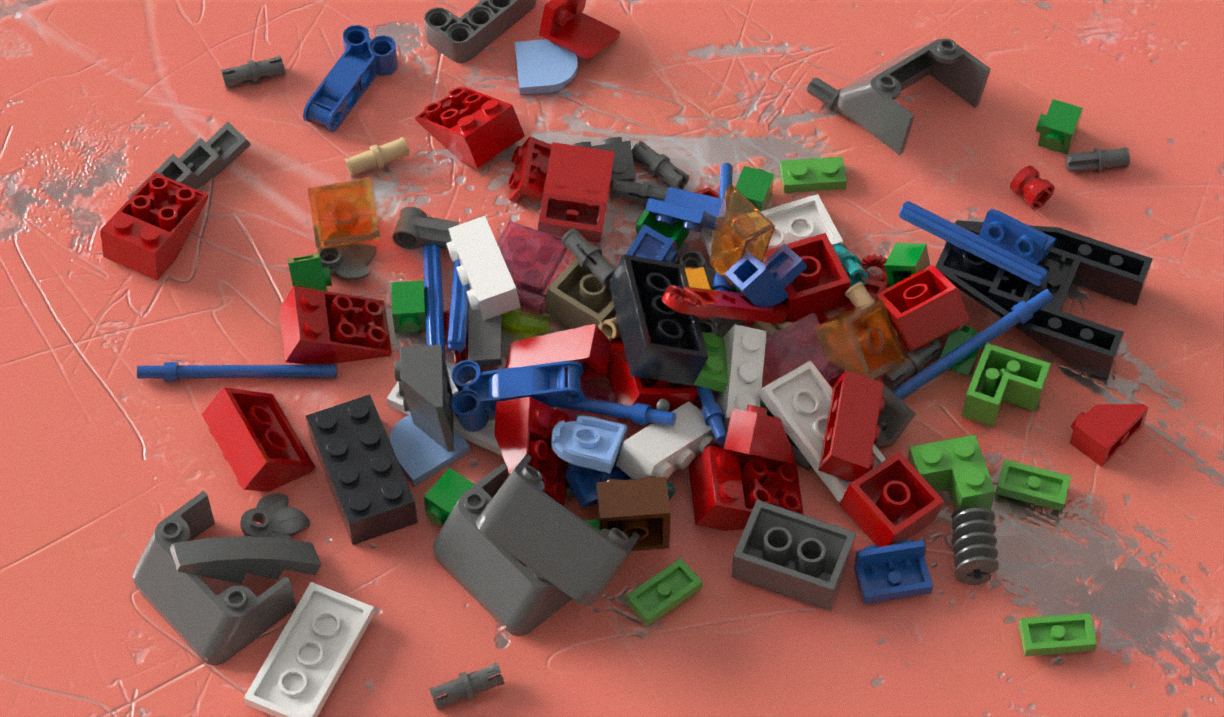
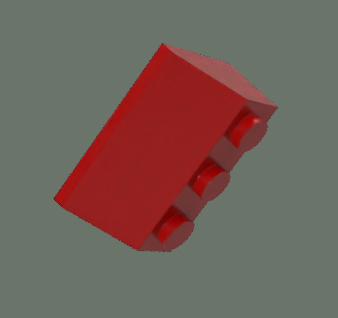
[201,387,316,492]

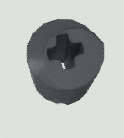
[951,507,999,585]

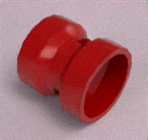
[1010,165,1055,210]

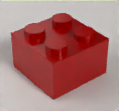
[764,233,851,322]
[875,264,970,351]
[839,451,945,547]

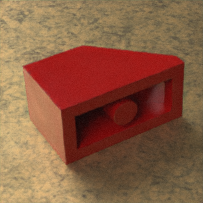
[1070,404,1149,467]
[724,405,795,464]

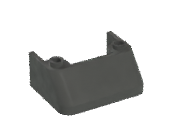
[837,38,991,155]
[476,454,640,606]
[433,463,573,636]
[133,491,296,665]

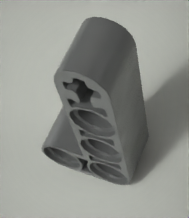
[424,0,536,63]

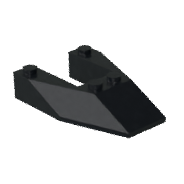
[935,220,1153,380]

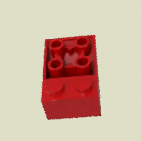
[415,86,525,168]
[538,142,615,243]
[100,172,208,280]
[279,286,392,365]
[607,336,698,419]
[494,397,568,506]
[689,446,804,531]

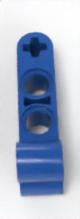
[303,25,398,132]
[451,360,584,432]

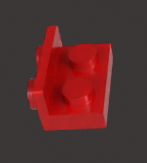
[508,136,552,202]

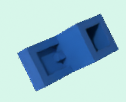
[725,243,808,307]

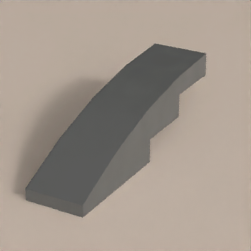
[128,122,251,199]
[170,536,321,584]

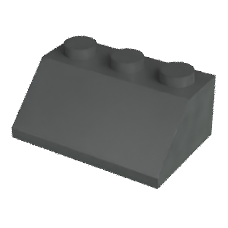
[394,345,454,452]
[732,500,856,611]

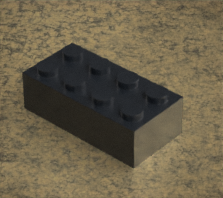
[609,254,708,386]
[306,394,418,545]

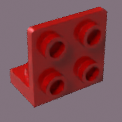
[539,0,620,60]

